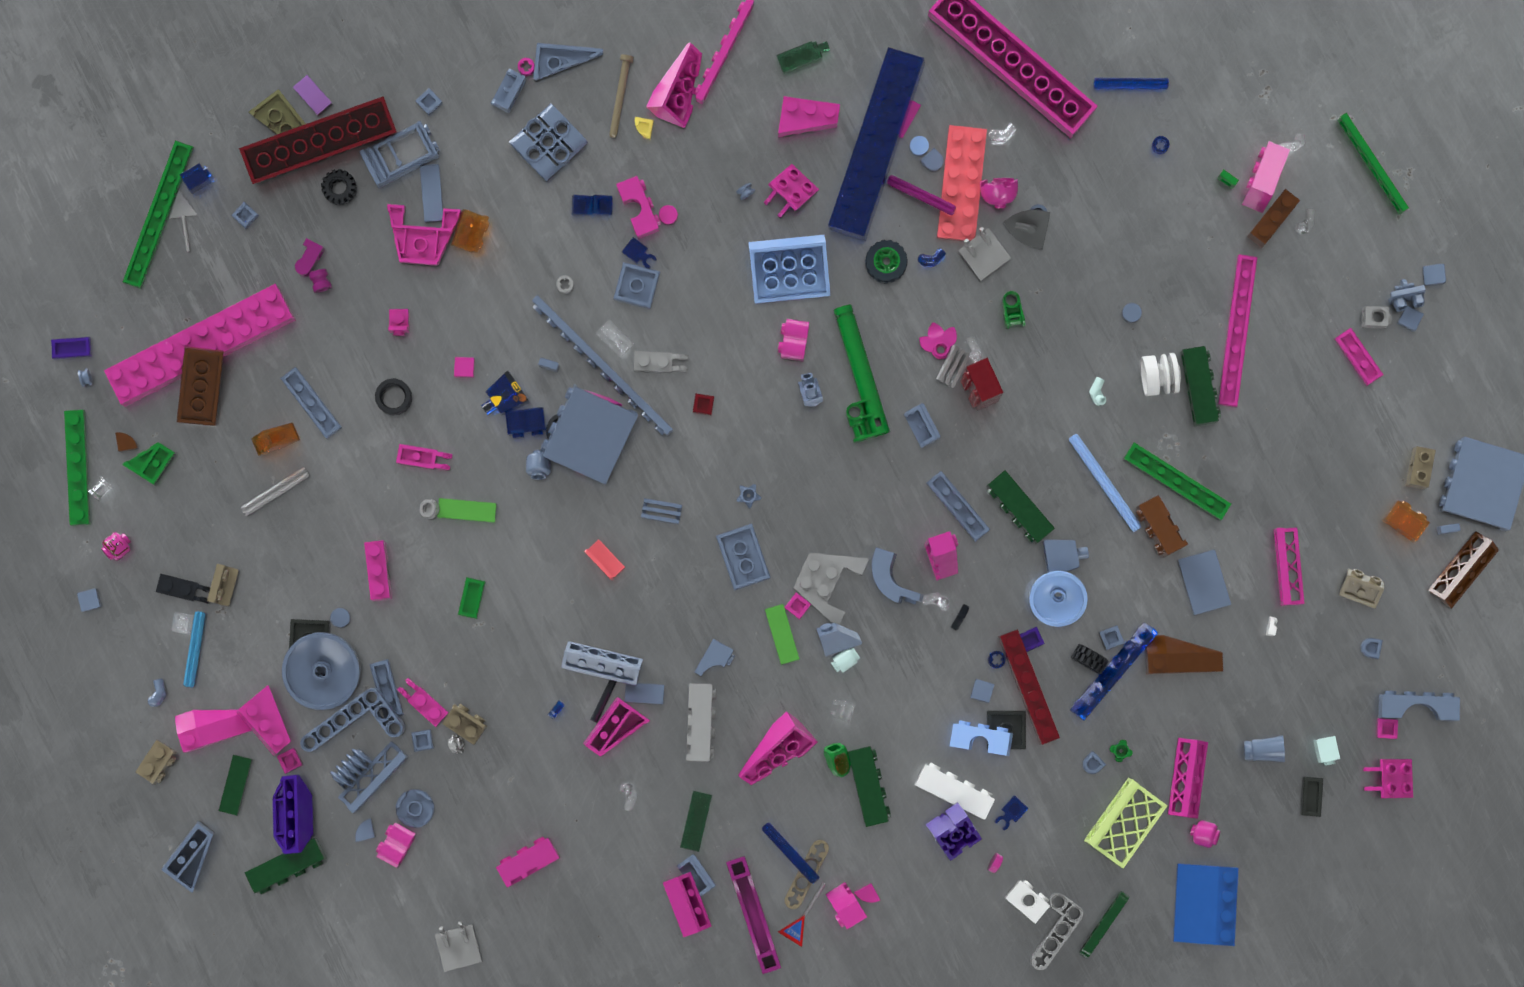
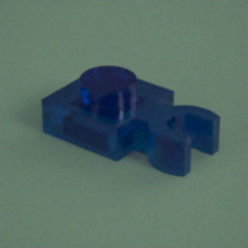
[622,237,657,269]
[995,795,1029,830]

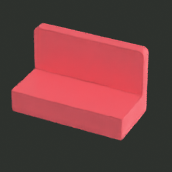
[584,540,625,581]

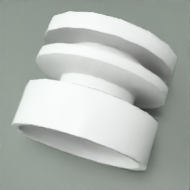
[1141,353,1181,397]

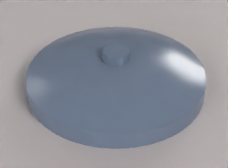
[282,632,360,710]

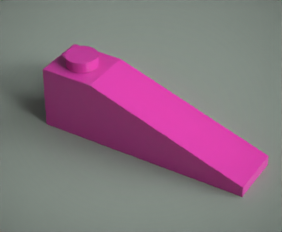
[646,43,702,128]
[175,710,252,753]

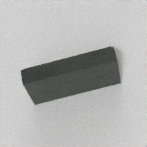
[1301,777,1323,817]

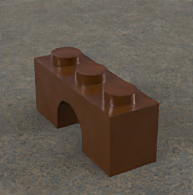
[1247,189,1300,248]

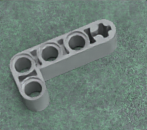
[1030,893,1083,970]

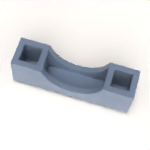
[1379,691,1460,721]

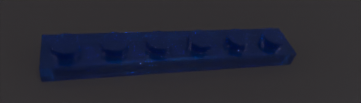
[1070,622,1158,720]

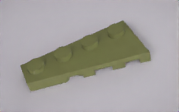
[249,89,306,135]

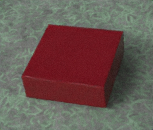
[693,393,714,416]

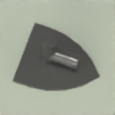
[1004,210,1051,250]

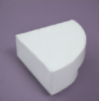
[1265,616,1278,636]

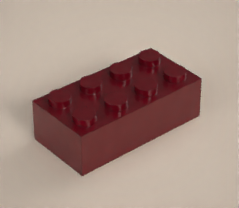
[960,357,1004,411]

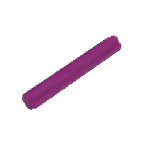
[887,175,956,215]

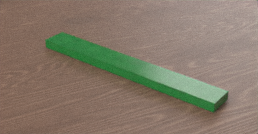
[122,140,194,289]

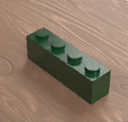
[1180,346,1221,427]
[986,470,1055,544]
[848,746,891,827]
[244,838,327,895]

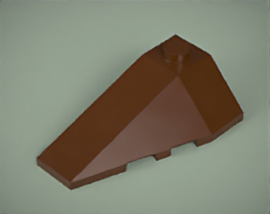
[1144,635,1223,675]

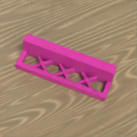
[1274,527,1305,606]
[1168,738,1208,819]

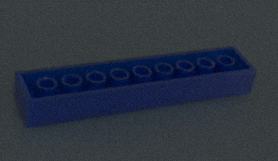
[828,47,925,241]

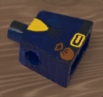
[481,371,530,415]

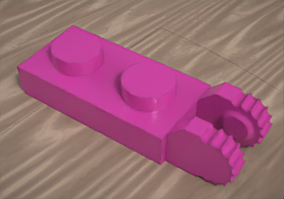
[396,444,452,470]
[397,678,449,727]

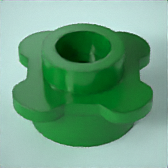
[1110,740,1133,762]

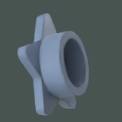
[737,484,761,508]

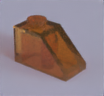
[251,422,300,456]

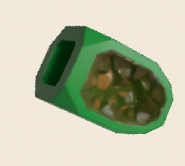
[824,743,851,778]

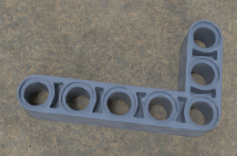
[300,688,405,752]

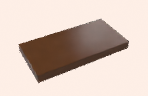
[177,347,223,426]

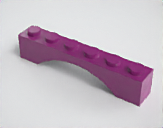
[726,856,781,974]

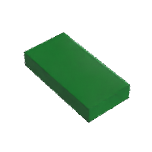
[458,577,486,619]

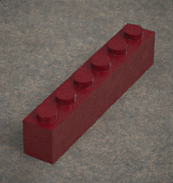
[998,629,1060,745]

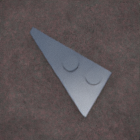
[533,43,603,80]

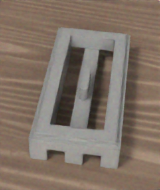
[936,345,971,388]

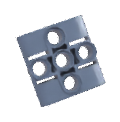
[509,103,588,181]

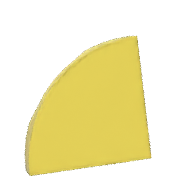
[635,117,654,140]

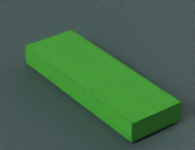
[437,498,497,523]
[765,604,800,665]

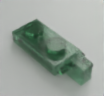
[776,41,830,74]

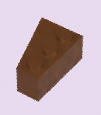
[1136,495,1188,558]

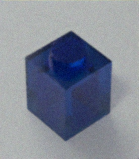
[180,163,212,194]

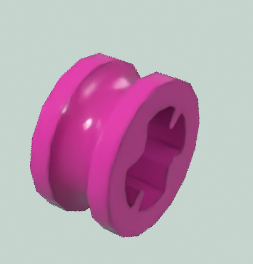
[518,58,535,76]

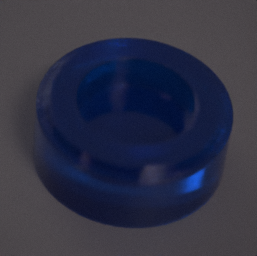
[547,700,564,719]

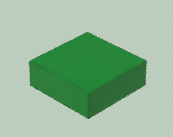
[1218,169,1239,189]

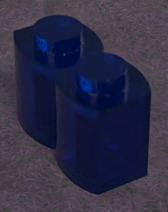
[505,407,546,439]

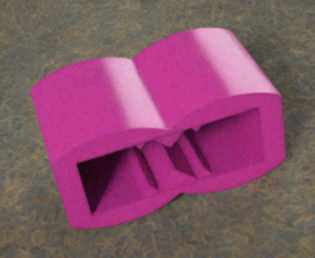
[778,319,809,362]
[375,823,417,868]

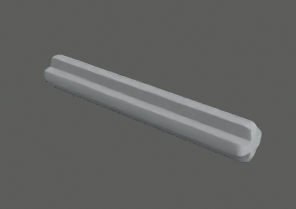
[241,468,310,516]

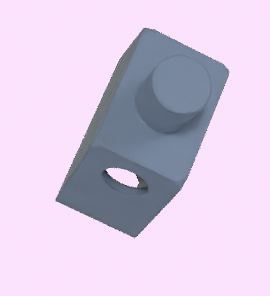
[1043,540,1089,573]

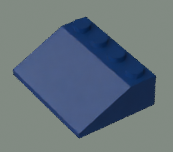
[1173,864,1239,946]

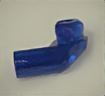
[918,248,946,267]

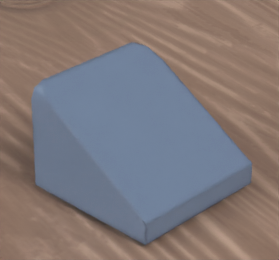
[1423,264,1446,286]

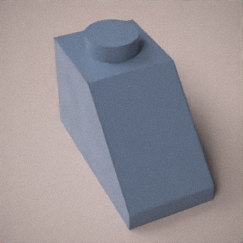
[816,623,862,656]

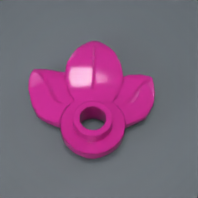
[919,322,957,359]

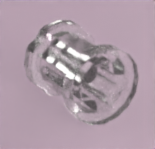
[87,476,113,501]

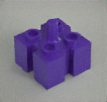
[926,803,982,861]

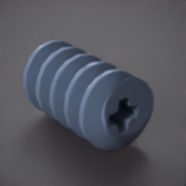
[330,748,373,790]

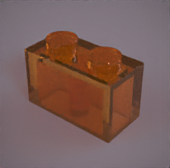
[1382,500,1430,543]

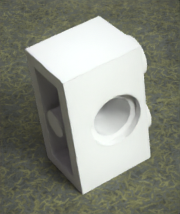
[1004,880,1050,924]

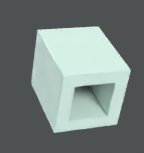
[1313,736,1340,766]

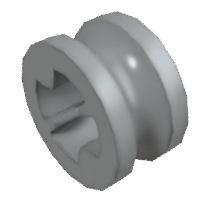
[556,276,574,294]

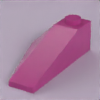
[738,711,818,785]

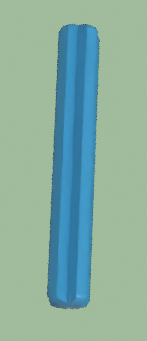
[183,611,206,688]

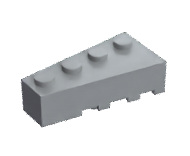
[686,683,716,762]

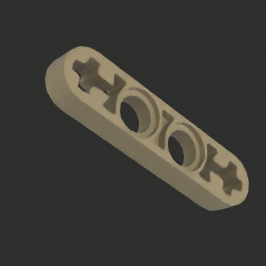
[785,840,829,909]

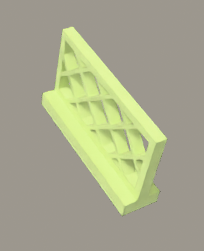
[1084,778,1168,869]

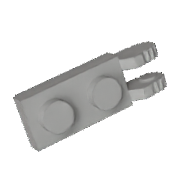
[634,351,688,373]

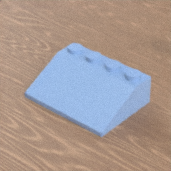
[749,235,831,303]

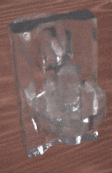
[596,320,634,358]

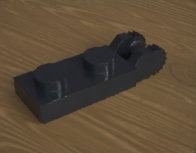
[156,573,210,604]

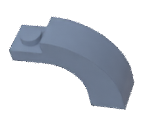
[872,547,924,604]

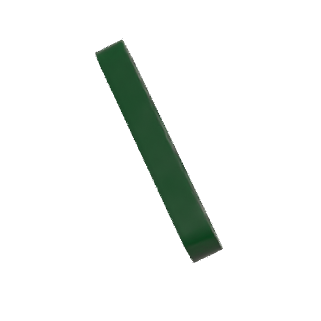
[1079,891,1130,959]

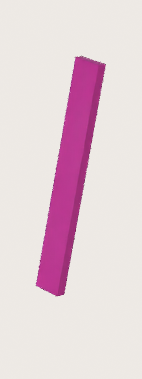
[1218,254,1257,408]

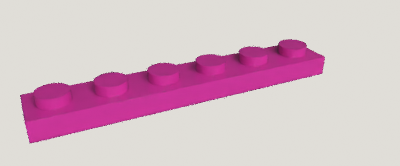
[694,0,754,105]

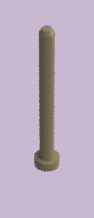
[609,54,634,138]

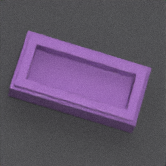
[293,75,332,116]

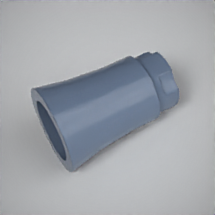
[1244,735,1285,762]

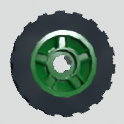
[865,240,908,283]

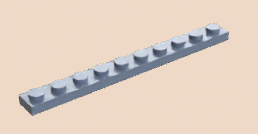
[532,295,673,436]

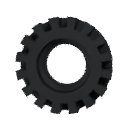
[321,169,357,205]
[1071,644,1109,674]

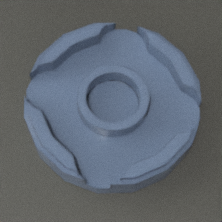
[396,789,434,828]

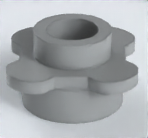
[448,735,465,754]

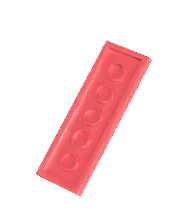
[937,125,987,242]

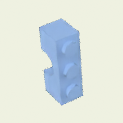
[950,720,1013,756]

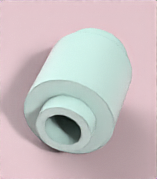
[831,647,860,673]

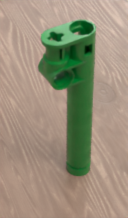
[834,304,890,443]

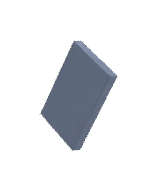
[716,524,771,591]
[1177,549,1231,615]

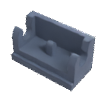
[491,69,527,113]
[904,403,941,448]
[677,854,716,897]

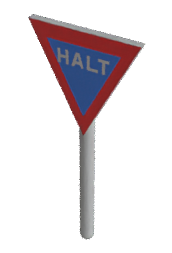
[778,883,825,947]

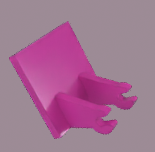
[764,164,819,218]
[1363,759,1413,798]

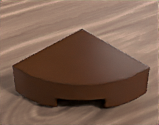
[115,432,139,452]

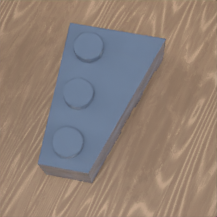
[161,821,214,893]

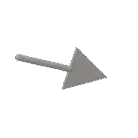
[169,190,197,252]

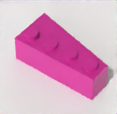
[924,531,958,580]

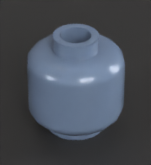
[526,450,551,480]

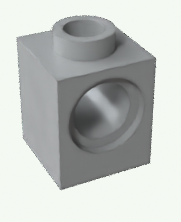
[1362,306,1392,329]

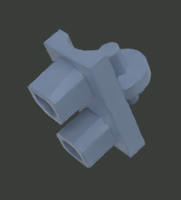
[1388,279,1426,312]
[798,373,823,407]

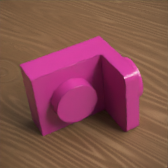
[388,309,409,336]

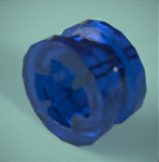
[1152,136,1170,154]
[988,651,1006,669]

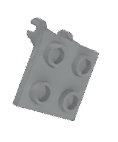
[958,227,1011,281]
[435,921,482,972]

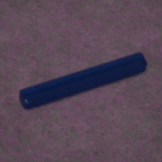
[1093,77,1169,89]
[762,823,819,884]

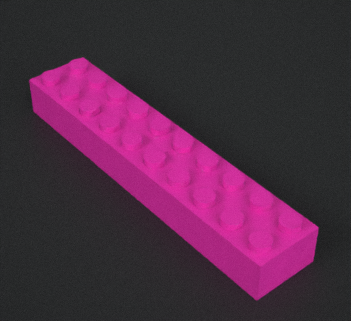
[928,0,1098,139]
[104,283,296,407]

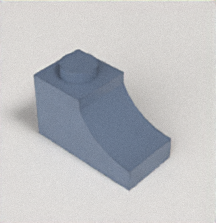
[694,639,735,677]

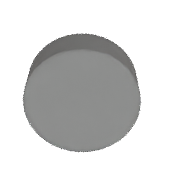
[420,499,439,519]

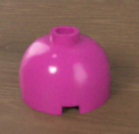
[980,178,1018,208]

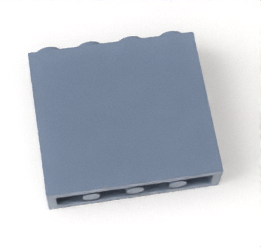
[540,384,638,484]
[1439,437,1524,531]

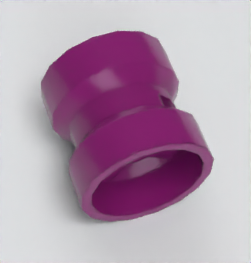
[308,269,332,293]

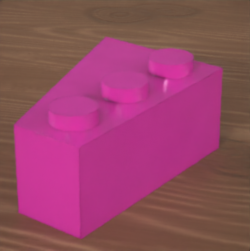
[778,96,840,138]
[583,697,650,757]
[496,836,561,888]

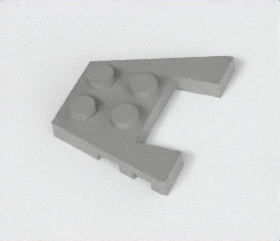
[793,553,869,625]

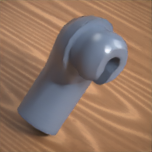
[148,679,166,707]

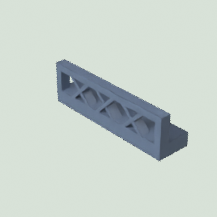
[561,641,643,686]
[338,741,408,813]

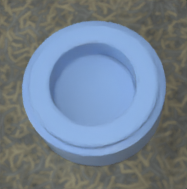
[910,136,929,156]

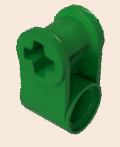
[1002,291,1025,329]

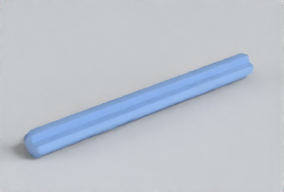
[1069,434,1141,532]

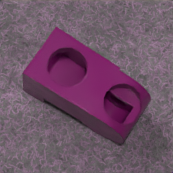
[295,238,325,277]

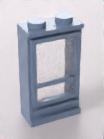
[359,121,440,188]

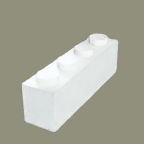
[915,763,995,820]

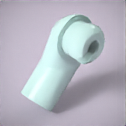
[1089,377,1106,406]

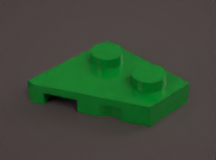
[123,442,175,485]

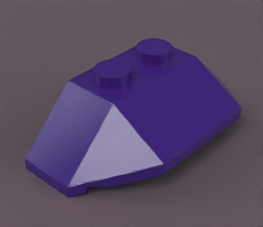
[272,775,313,854]

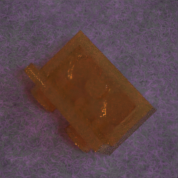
[451,209,489,253]

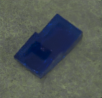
[572,195,612,215]

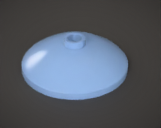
[1029,571,1088,627]

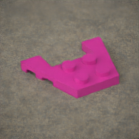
[387,204,462,266]

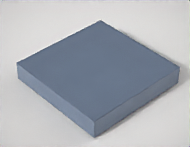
[613,262,660,309]

